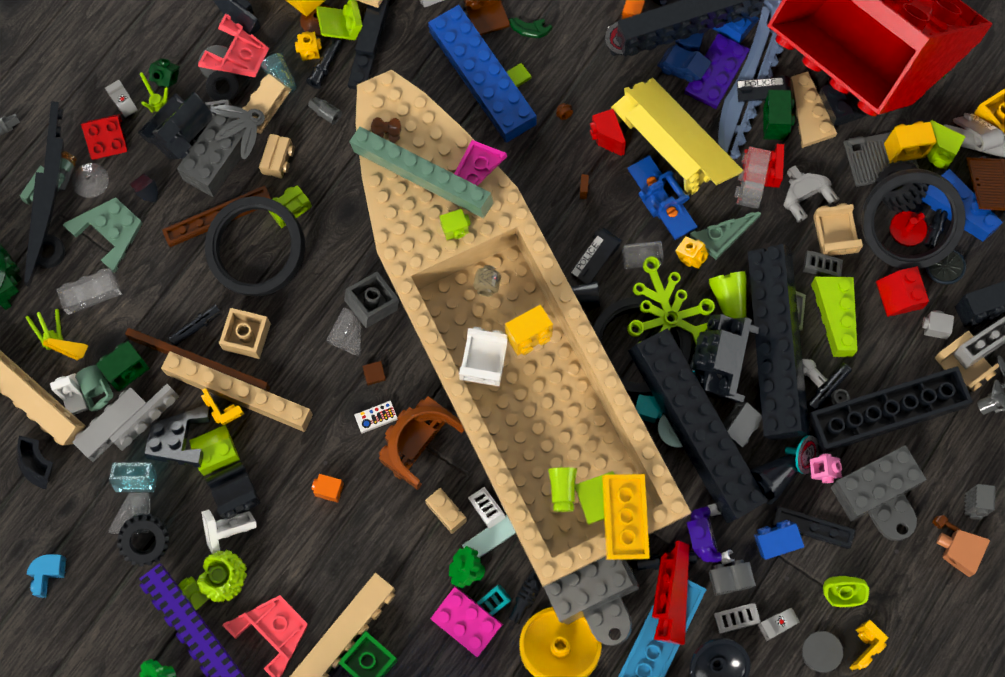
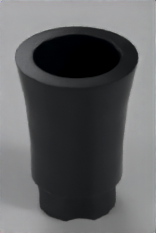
[571,281,600,307]

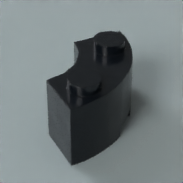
[17,435,53,489]

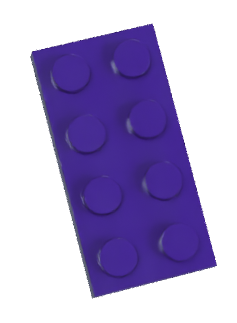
[684,34,750,109]

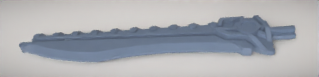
[718,0,784,159]

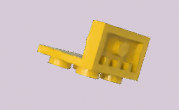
[201,388,244,425]
[849,620,888,671]

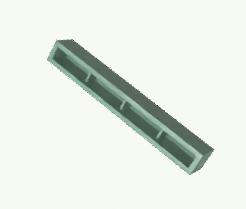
[349,127,494,219]

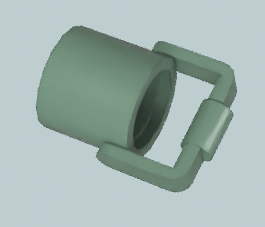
[75,365,113,411]

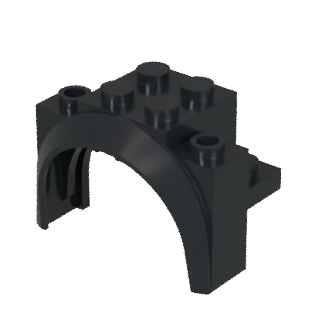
[692,314,759,403]

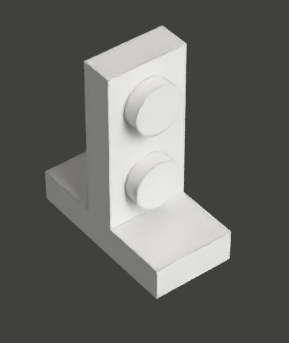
[50,373,88,415]
[202,510,257,554]

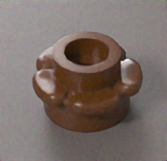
[556,103,573,120]

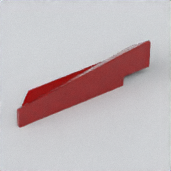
[652,541,689,645]

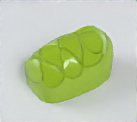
[823,576,869,607]

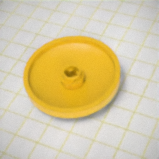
[519,607,602,677]

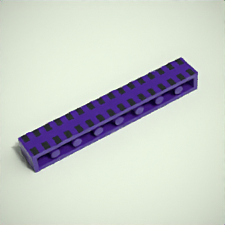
[139,563,245,677]

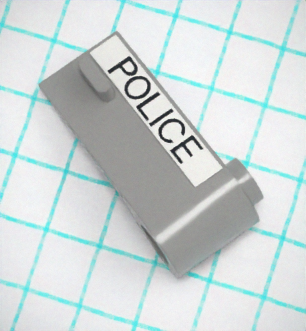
[953,113,1005,152]

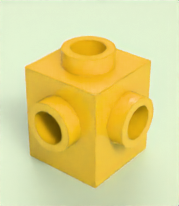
[295,32,322,61]
[675,237,709,269]

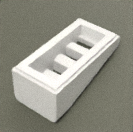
[468,487,506,529]

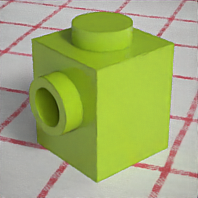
[439,209,471,240]

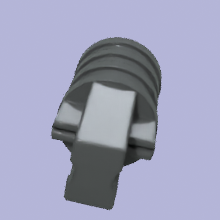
[308,97,342,125]
[0,114,20,136]

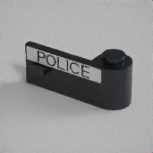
[737,75,793,102]
[570,228,622,284]

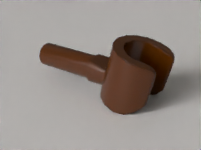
[932,515,962,531]

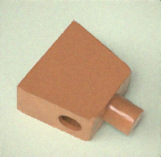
[936,530,990,577]

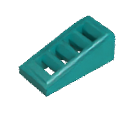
[477,584,512,616]

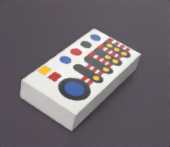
[354,401,398,434]

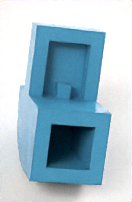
[27,555,66,598]

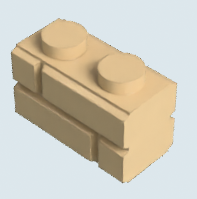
[259,134,295,178]
[425,488,467,534]

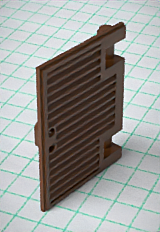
[966,157,1005,210]

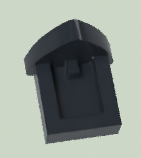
[130,173,158,202]

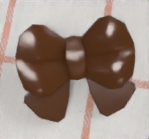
[371,117,402,143]

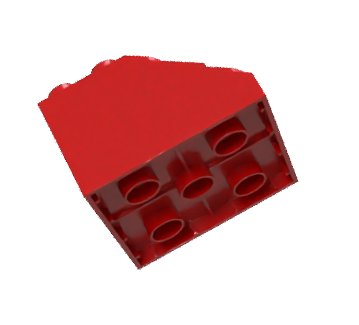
[767,0,992,116]

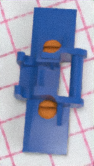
[627,155,697,240]

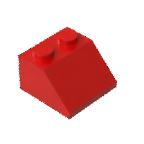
[589,109,626,156]
[876,266,929,317]

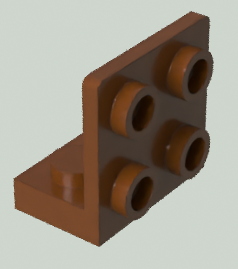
[464,0,510,36]

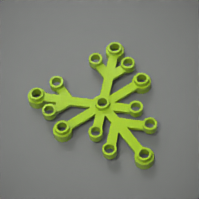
[627,256,715,348]

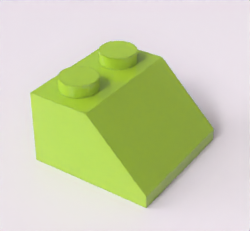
[927,120,966,169]
[189,425,240,476]

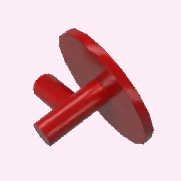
[889,211,928,247]

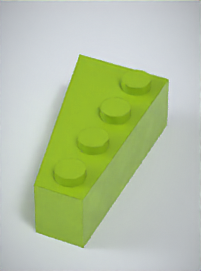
[811,277,857,357]

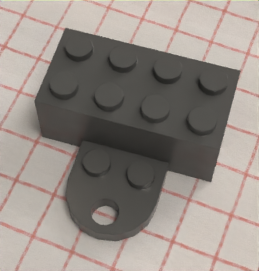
[177,114,246,197]
[831,445,927,541]
[544,556,640,646]

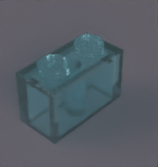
[109,463,157,492]

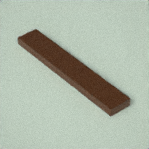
[162,185,271,248]

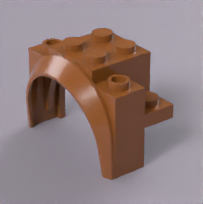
[379,396,465,490]

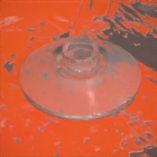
[72,163,109,198]

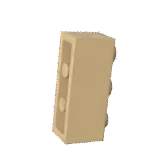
[237,74,292,134]

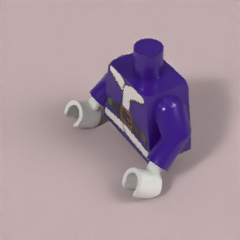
[687,503,735,565]

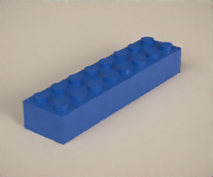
[428,5,537,143]

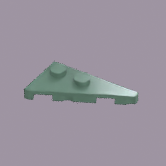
[689,211,761,260]

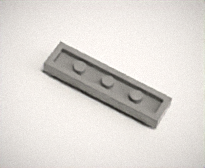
[109,384,179,451]

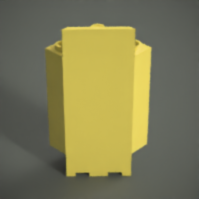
[611,78,744,195]

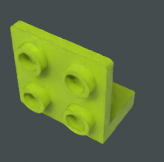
[316,0,363,40]

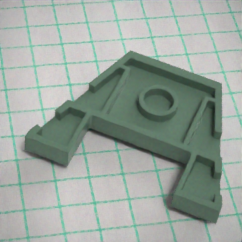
[63,197,143,273]

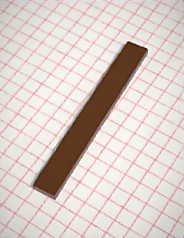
[125,328,270,392]

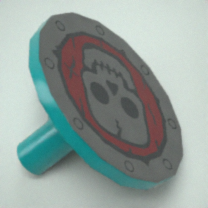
[785,435,819,474]

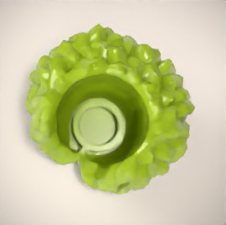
[197,550,247,602]

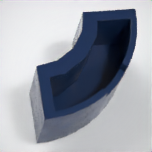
[657,44,711,82]

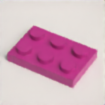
[430,586,503,657]

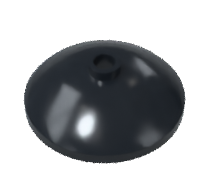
[689,638,751,677]

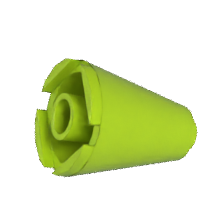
[709,271,747,319]

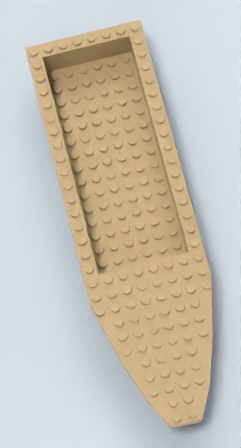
[356,70,691,587]

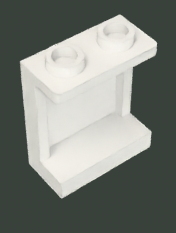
[459,327,508,386]

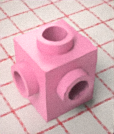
[810,454,842,483]

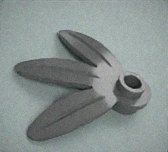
[211,105,265,159]

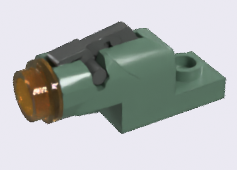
[20,151,77,205]

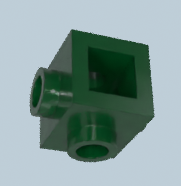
[149,58,180,88]

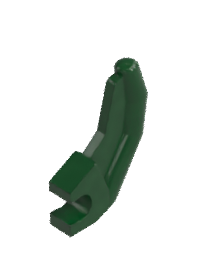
[509,18,552,38]

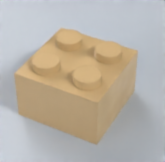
[219,308,271,359]

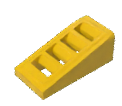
[42,338,88,360]

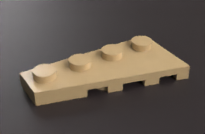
[791,71,837,148]

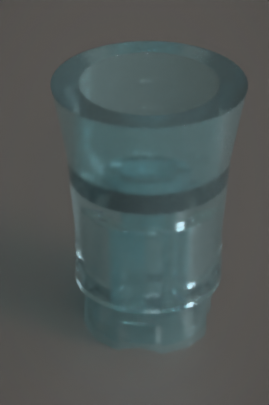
[261,53,297,93]

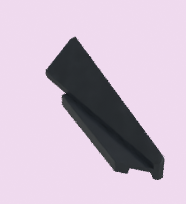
[213,0,261,35]

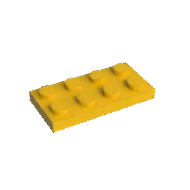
[602,474,650,560]

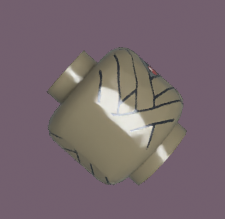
[473,265,501,296]

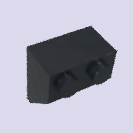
[819,85,866,127]

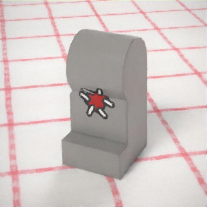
[105,80,138,118]
[758,608,800,641]

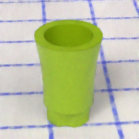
[548,467,577,512]

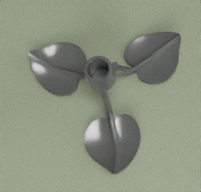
[977,355,1005,415]

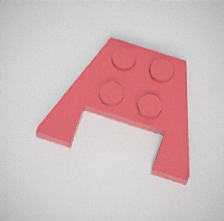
[198,13,269,77]
[223,595,309,677]

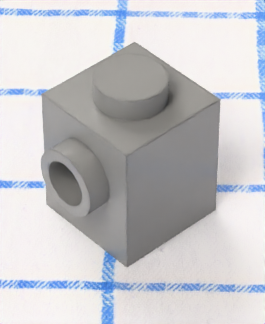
[922,310,954,339]

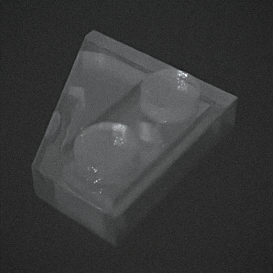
[326,308,361,357]

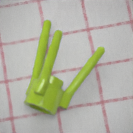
[140,72,168,112]
[26,309,63,350]

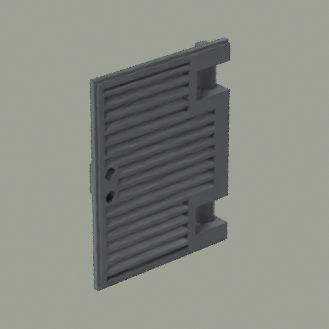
[843,130,919,187]

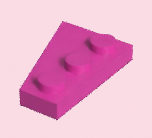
[454,140,507,186]

